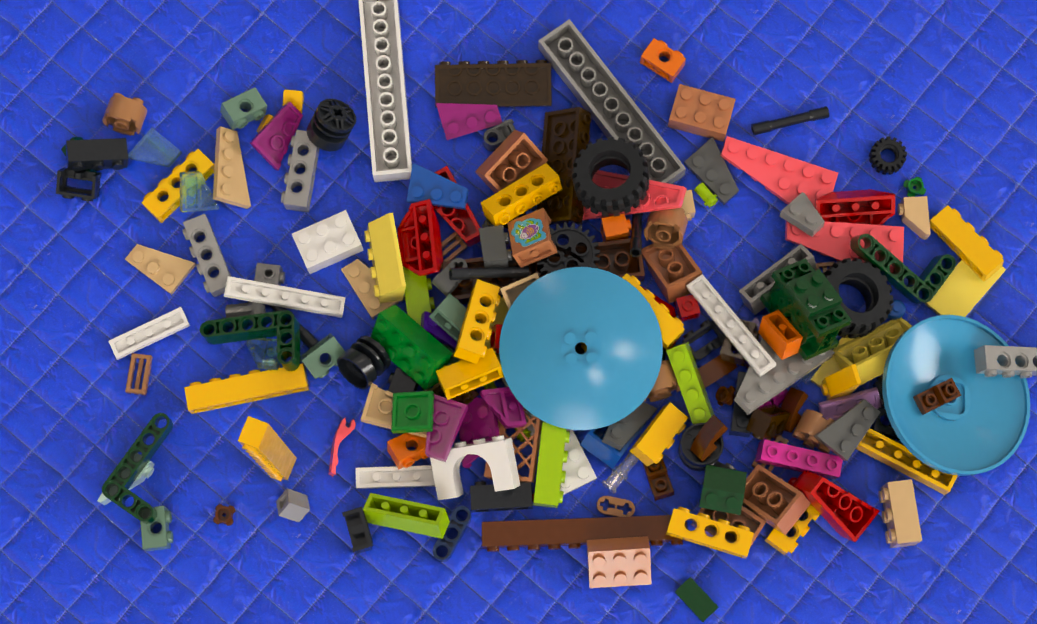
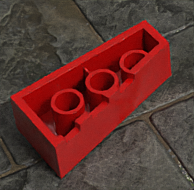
[433,166,481,247]
[795,471,879,542]

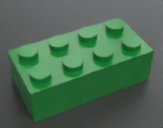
[371,304,452,390]

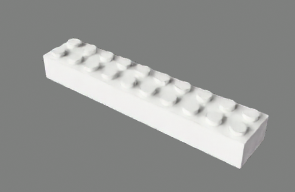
[359,0,412,182]

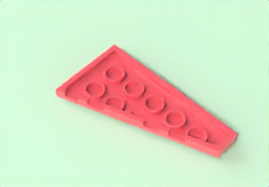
[720,136,838,208]
[582,170,687,220]
[785,221,904,273]

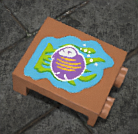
[507,208,557,268]

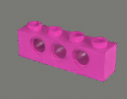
[755,439,843,479]

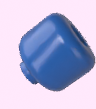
[888,300,906,320]

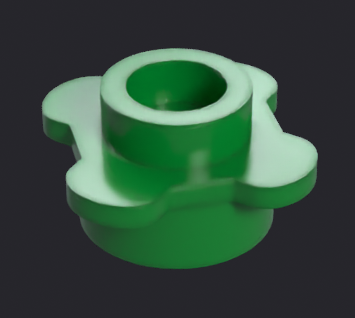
[903,177,926,197]

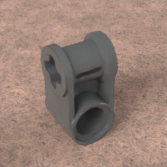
[483,119,516,151]
[432,258,468,296]

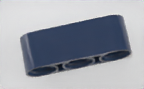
[433,506,472,562]

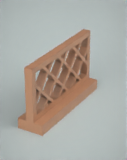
[484,408,542,483]

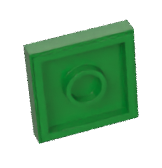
[391,391,434,434]

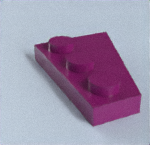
[250,101,303,171]
[436,103,502,140]
[425,394,468,462]

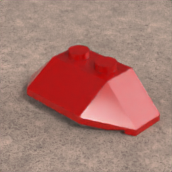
[815,189,895,225]
[397,199,444,276]

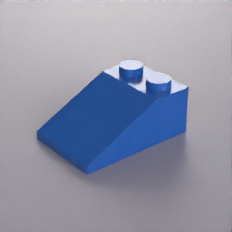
[580,419,649,469]

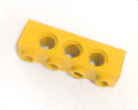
[141,149,215,223]
[481,163,562,226]
[453,279,501,364]
[765,473,820,555]
[666,507,754,559]

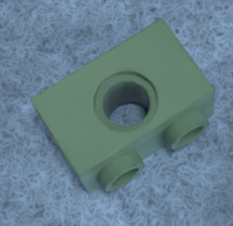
[220,87,267,130]
[300,333,345,379]
[140,506,173,551]

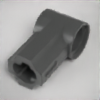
[225,301,265,318]

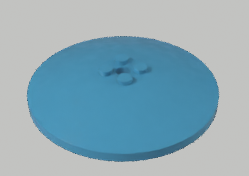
[499,267,663,430]
[882,315,1030,476]

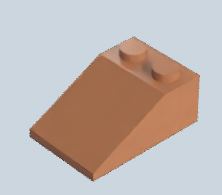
[642,244,702,304]

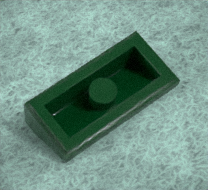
[675,577,719,622]

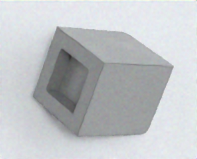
[276,488,310,522]

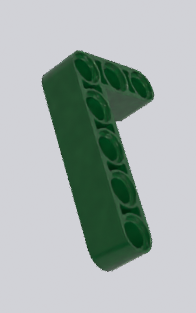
[850,234,956,304]
[200,310,300,371]
[102,413,173,524]

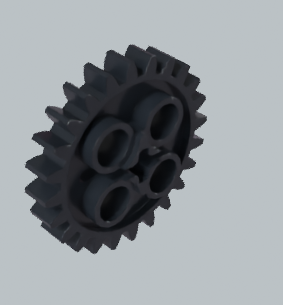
[537,222,600,274]

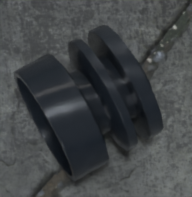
[307,99,356,152]
[337,336,391,389]
[678,423,724,471]

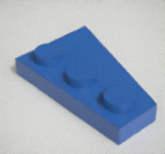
[407,163,469,210]

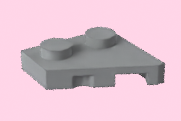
[780,192,825,237]

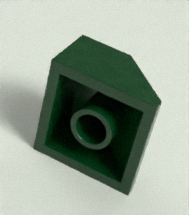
[698,464,747,515]

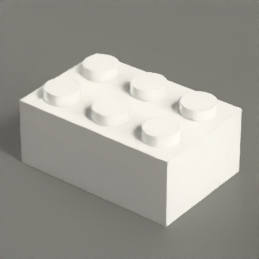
[292,210,364,274]

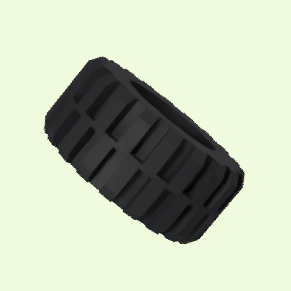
[572,137,649,217]
[823,258,893,338]

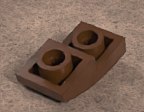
[698,355,738,388]
[913,378,961,415]
[780,387,808,433]
[690,414,728,462]
[642,458,674,501]

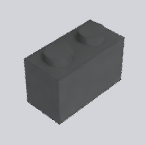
[479,225,512,268]

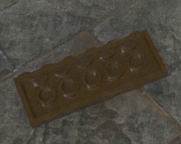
[435,60,552,108]
[537,107,591,225]

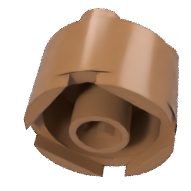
[102,93,147,136]
[644,208,688,250]
[644,360,680,402]
[792,409,834,454]

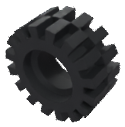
[869,137,907,175]

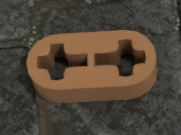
[597,496,635,517]

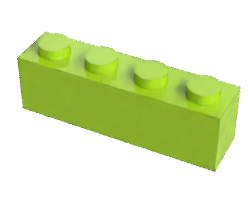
[403,267,435,326]
[666,342,715,424]
[533,422,570,508]
[363,493,450,539]

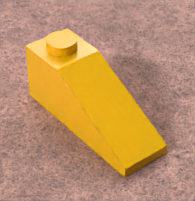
[821,364,861,400]

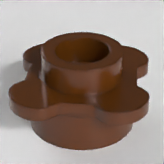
[716,386,735,406]
[213,504,235,526]

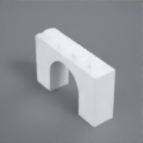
[430,435,521,500]

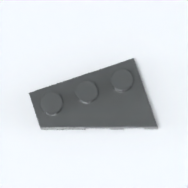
[684,137,739,205]
[814,400,880,461]
[602,402,658,450]

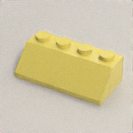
[364,213,406,303]
[833,317,912,386]

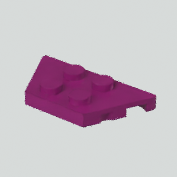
[459,397,499,468]

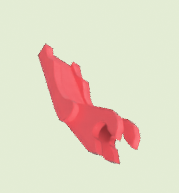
[328,417,356,477]

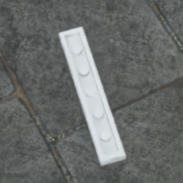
[686,274,776,377]
[224,276,346,318]

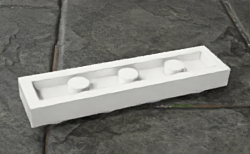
[109,307,190,360]
[356,465,435,489]

